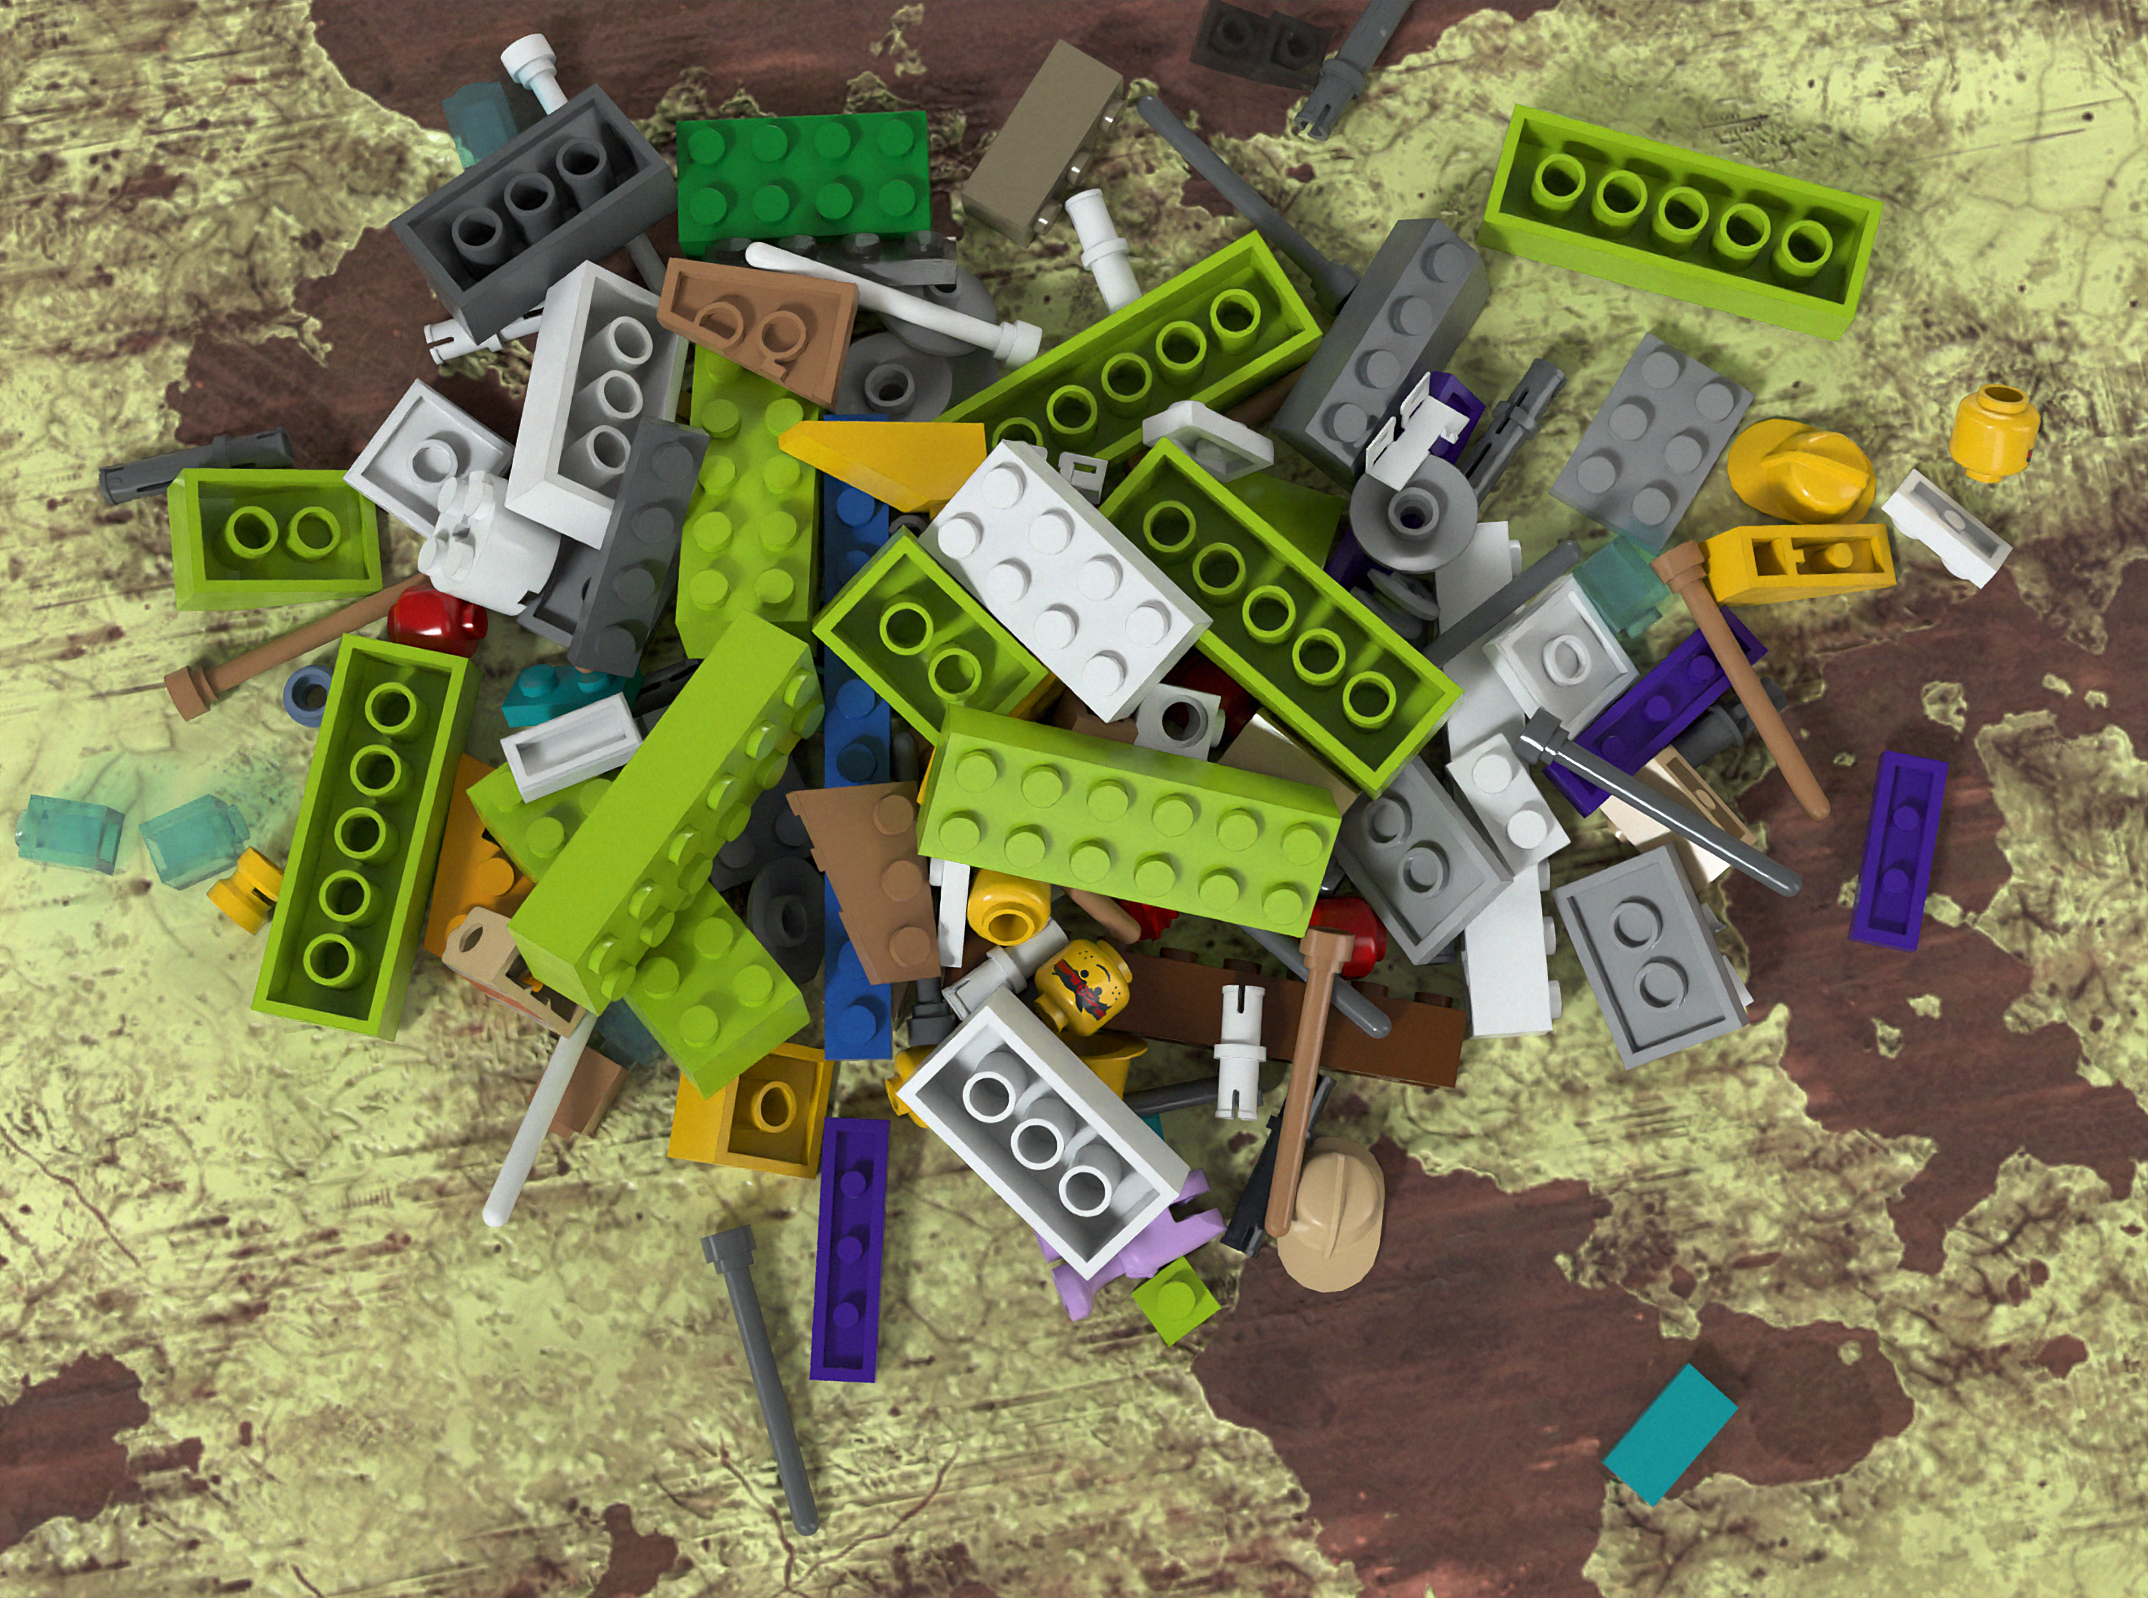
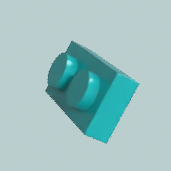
[501,664,645,727]

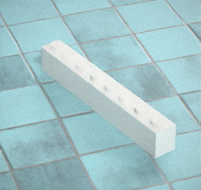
[1428,521,1562,1040]

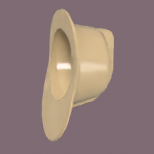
[1277,1136,1385,1293]

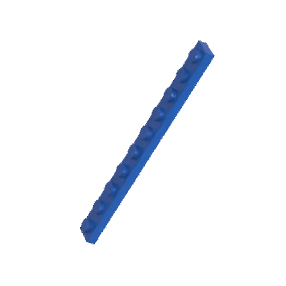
[824,414,893,1061]

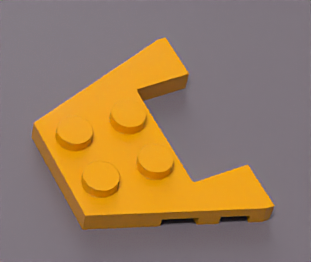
[423,753,543,992]

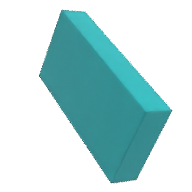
[1600,1363,1739,1507]

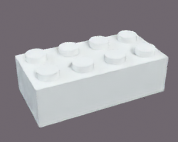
[504,260,689,550]
[916,441,1214,723]
[896,983,1191,1281]

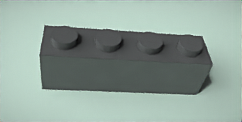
[389,83,678,346]
[1268,218,1491,495]

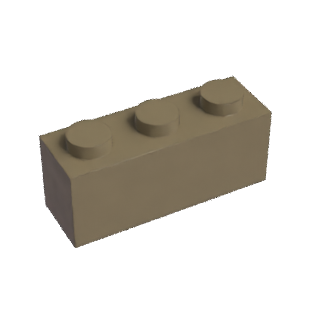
[961,39,1127,249]

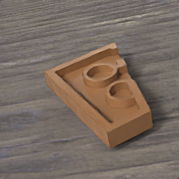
[656,257,860,413]
[785,780,942,986]

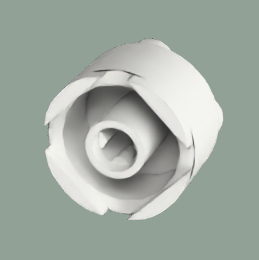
[418,470,561,616]

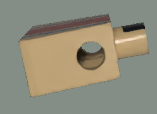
[442,906,587,1039]

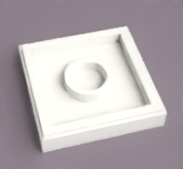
[343,378,516,539]
[1481,573,1641,741]

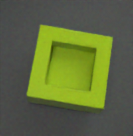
[1130,1256,1221,1347]

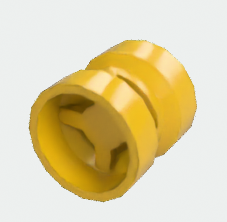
[206,846,284,935]

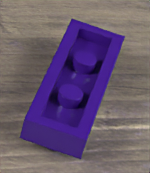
[1847,750,1949,953]

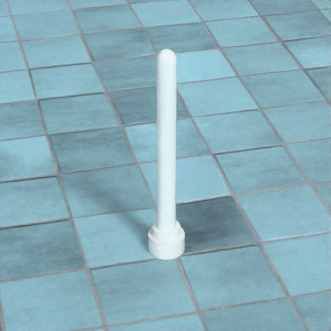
[501,34,667,297]
[745,242,1042,372]
[482,1010,598,1228]

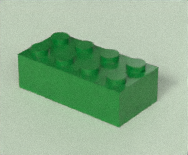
[676,110,935,264]

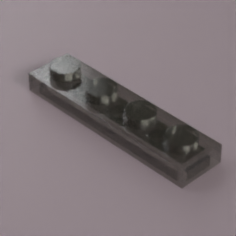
[702,231,958,286]

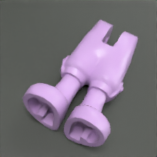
[1032,1168,1228,1322]

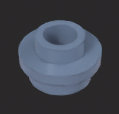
[283,665,334,728]

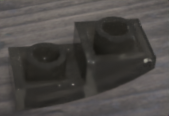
[1189,0,1332,92]

